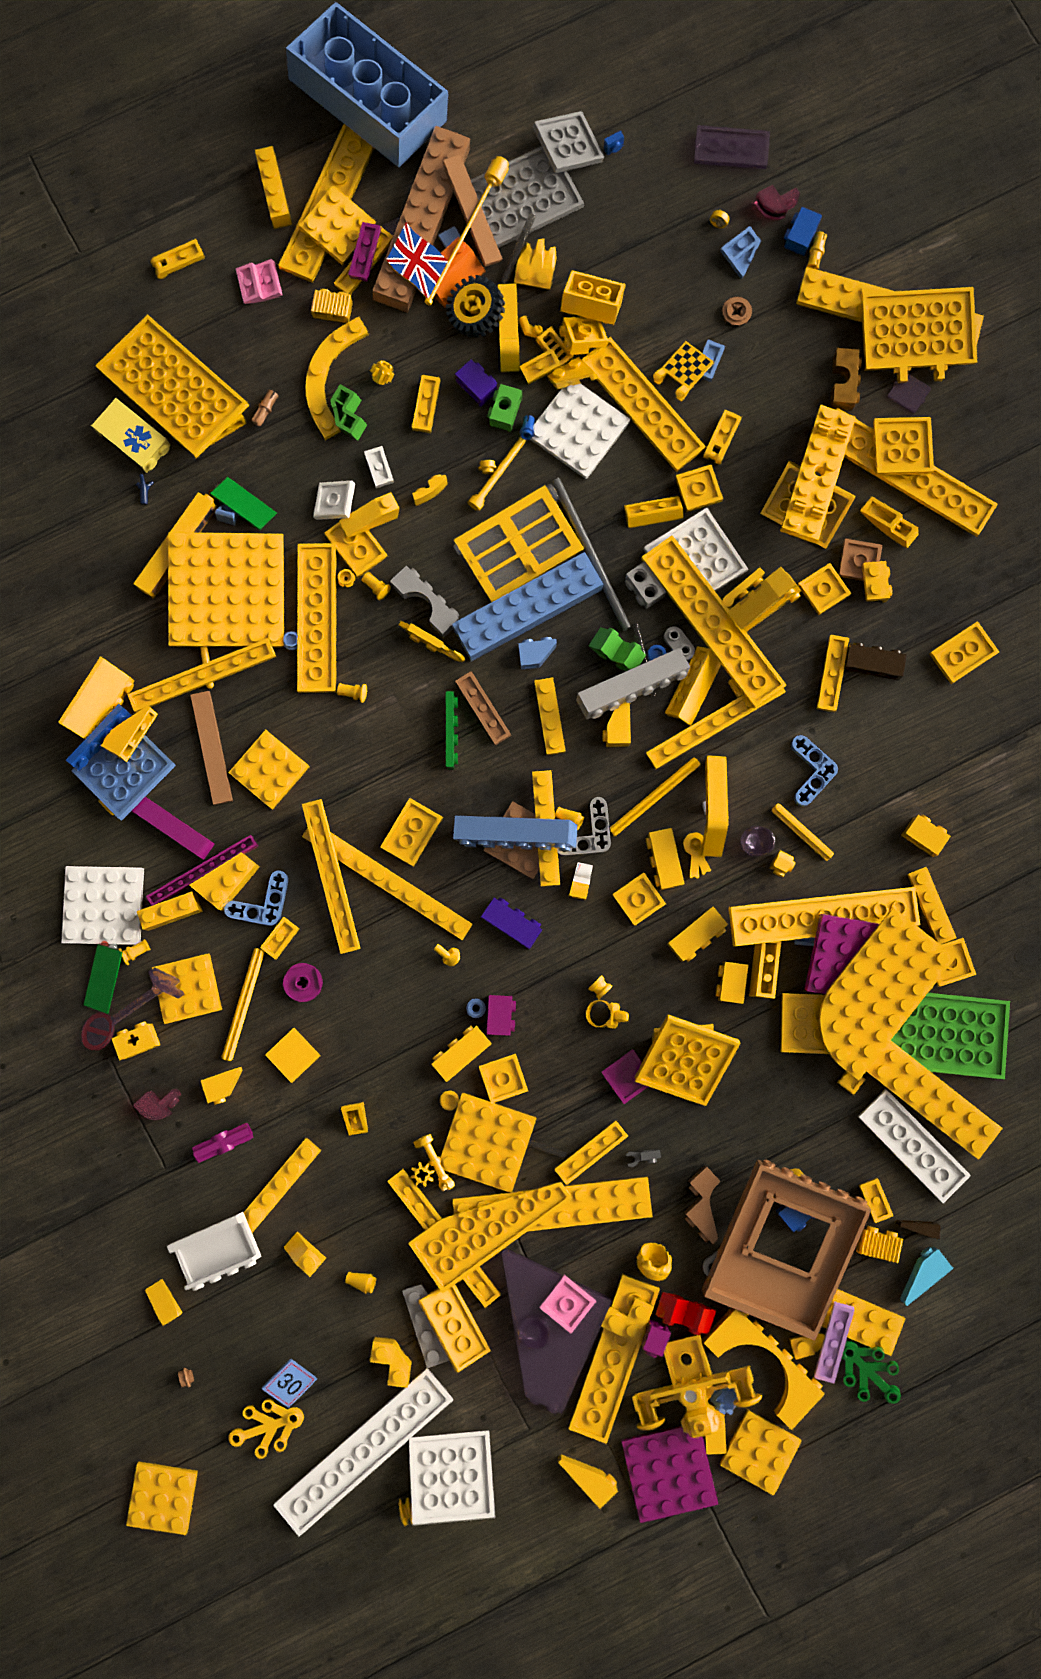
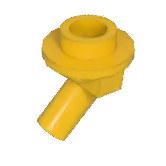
[433,944,460,967]

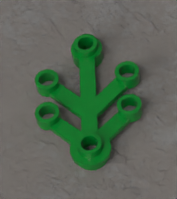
[841,1341,901,1404]

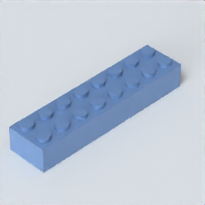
[452,552,603,661]

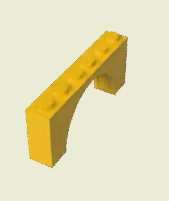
[702,1307,824,1430]

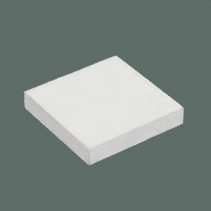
[313,481,355,520]

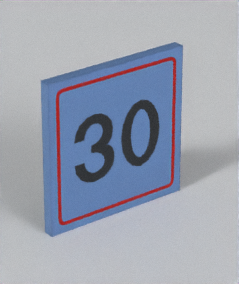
[262,1358,317,1408]

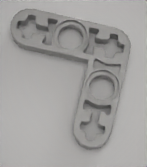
[558,797,611,856]

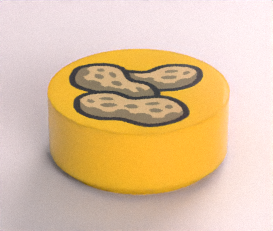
[710,210,729,228]

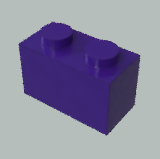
[455,359,497,407]

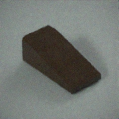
[896,1220,940,1240]

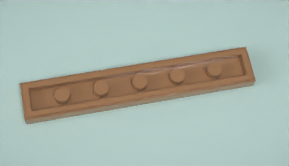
[442,155,502,267]
[191,691,233,805]

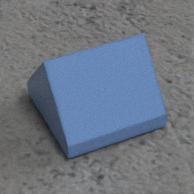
[215,504,238,525]

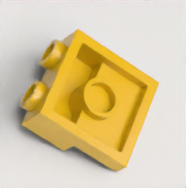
[559,317,608,355]

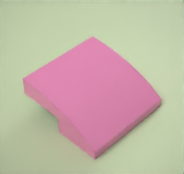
[236,259,282,304]

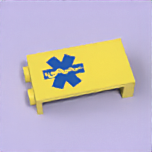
[91,398,171,473]

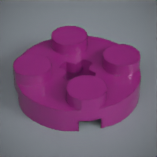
[283,963,323,1002]

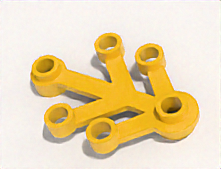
[229,1398,304,1459]

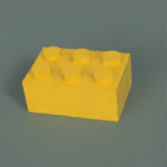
[560,271,625,325]

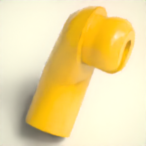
[518,316,543,338]

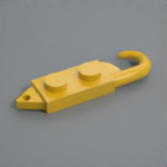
[399,621,465,662]

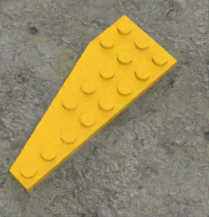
[408,1181,572,1293]

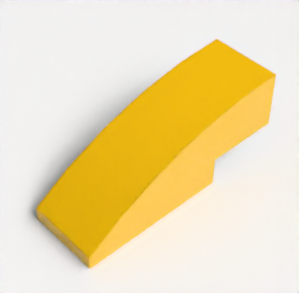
[860,497,918,549]

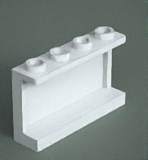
[167,1212,261,1291]

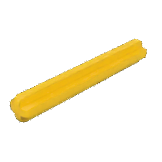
[771,803,834,861]

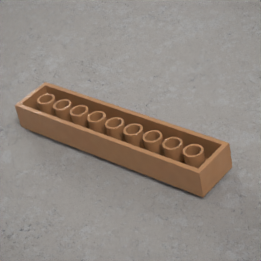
[373,126,470,313]

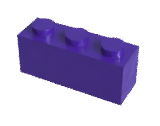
[481,897,543,950]

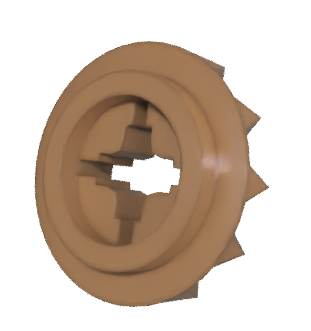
[722,297,752,327]

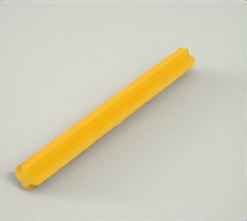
[609,757,700,836]
[222,948,265,1061]

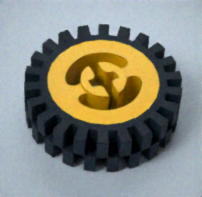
[446,275,505,338]

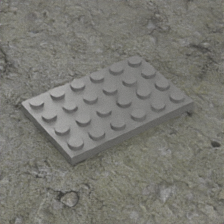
[454,146,584,248]

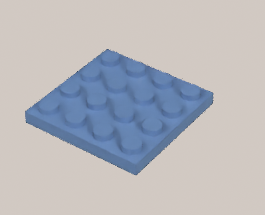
[72,735,176,821]

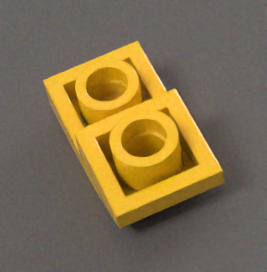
[412,475,447,506]

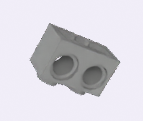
[625,562,666,609]

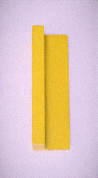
[665,646,721,726]

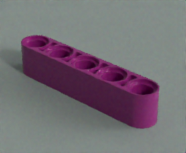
[132,797,215,860]

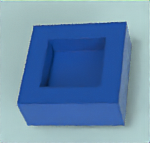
[604,131,624,155]

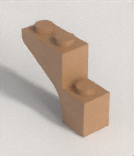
[684,1165,721,1244]

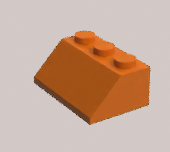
[434,236,485,308]

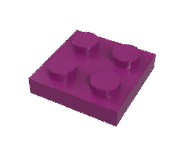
[601,1049,649,1104]

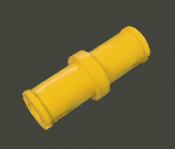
[807,231,827,270]

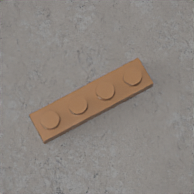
[455,671,511,745]

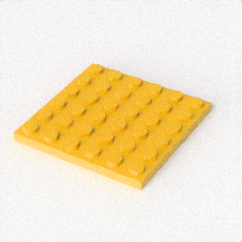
[168,532,284,647]

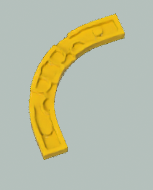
[306,317,369,440]

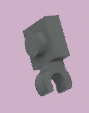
[626,1149,661,1167]

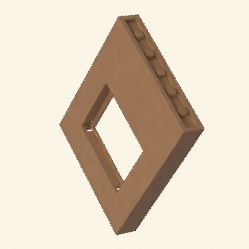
[702,1160,872,1340]

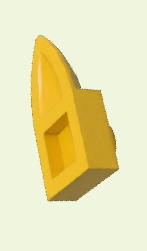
[789,1333,825,1360]

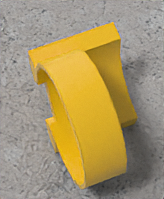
[586,1000,629,1029]

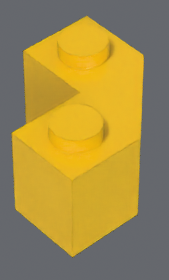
[370,1337,412,1388]

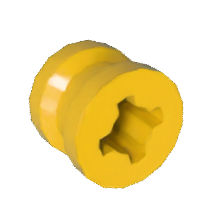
[588,975,612,999]

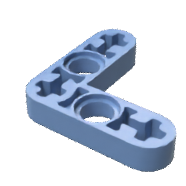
[791,735,838,807]
[224,871,288,926]

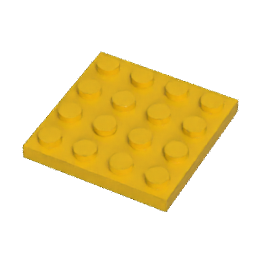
[634,1015,740,1106]
[440,1092,536,1193]

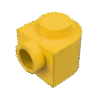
[770,850,795,877]

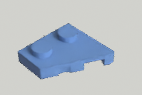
[720,226,761,279]

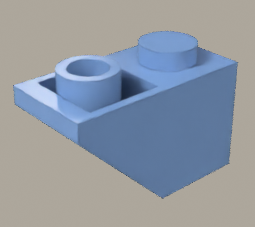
[518,637,557,670]

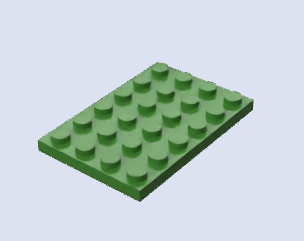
[891,993,1010,1079]

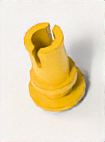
[362,572,391,600]
[337,683,367,703]
[119,939,151,965]

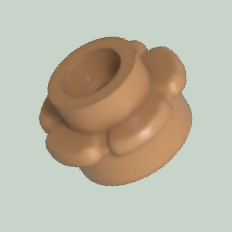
[178,1368,194,1388]

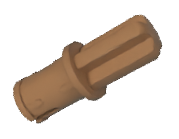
[252,390,278,426]

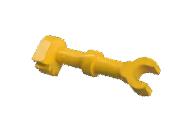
[413,1134,455,1191]

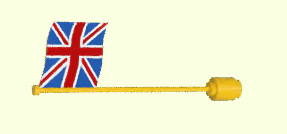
[386,156,509,306]

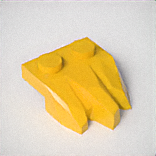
[514,239,556,290]

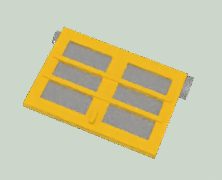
[453,483,584,602]

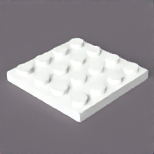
[530,384,630,479]
[644,508,748,591]
[62,866,144,945]
[409,1431,495,1525]

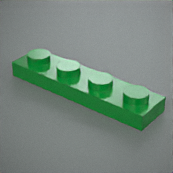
[446,691,458,770]

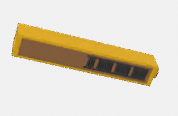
[134,492,217,599]

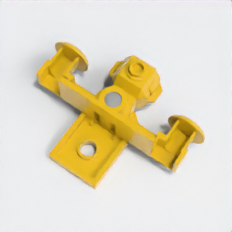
[632,1334,762,1438]

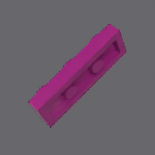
[348,222,381,282]

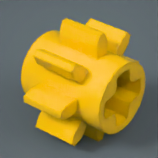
[370,361,395,385]
[410,1162,435,1187]

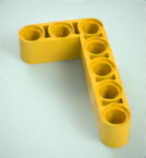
[498,284,519,372]
[702,755,728,857]

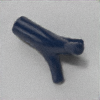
[136,474,154,505]

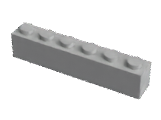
[576,648,690,719]

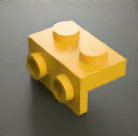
[862,561,892,603]

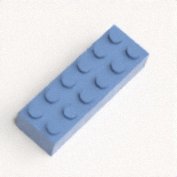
[453,816,577,851]

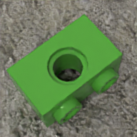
[487,384,522,431]

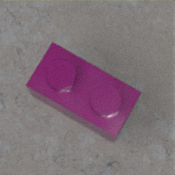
[487,995,516,1036]
[641,1319,671,1357]

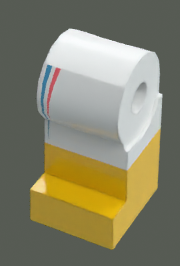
[569,862,593,900]

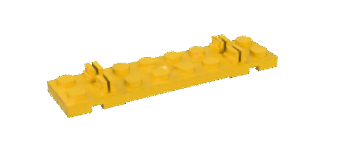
[780,405,856,544]

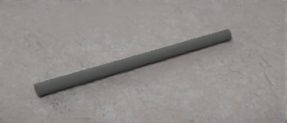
[551,478,631,631]

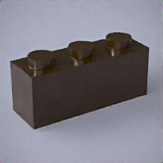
[844,643,907,681]

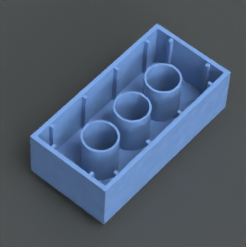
[286,2,448,167]

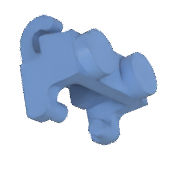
[710,1388,737,1415]

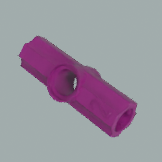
[192,1123,254,1163]

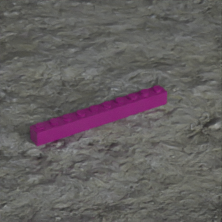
[146,835,258,906]

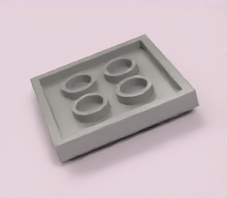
[532,111,604,173]

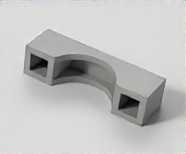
[390,566,459,638]

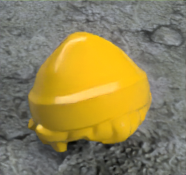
[636,1243,672,1281]

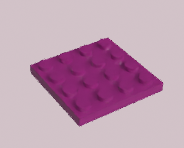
[805,913,880,994]
[621,1425,718,1523]

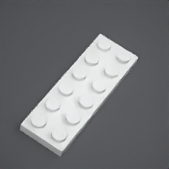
[857,1089,971,1203]

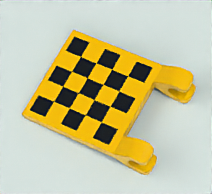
[653,341,714,401]

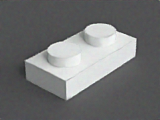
[365,446,394,488]

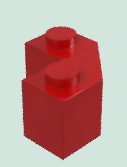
[655,1292,716,1335]

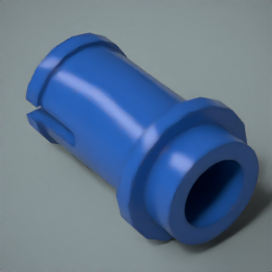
[520,415,535,440]

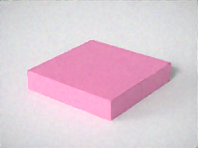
[540,1275,596,1333]

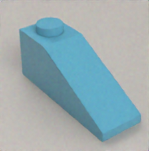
[900,1246,953,1306]

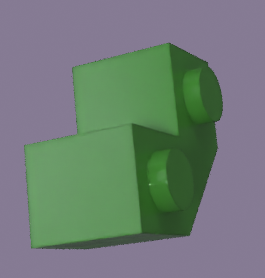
[330,384,367,441]
[589,627,646,671]

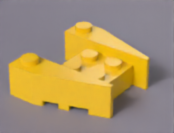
[728,567,802,632]

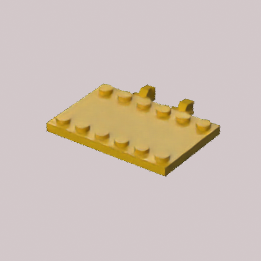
[861,287,977,384]

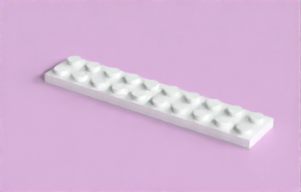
[274,1368,453,1536]

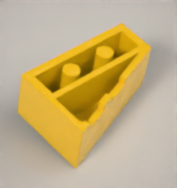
[189,853,260,911]

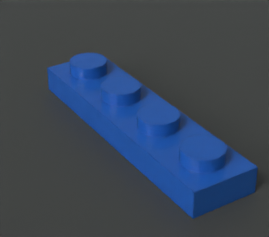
[66,704,131,771]

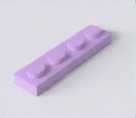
[814,1302,854,1383]

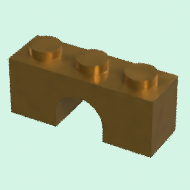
[830,348,862,410]

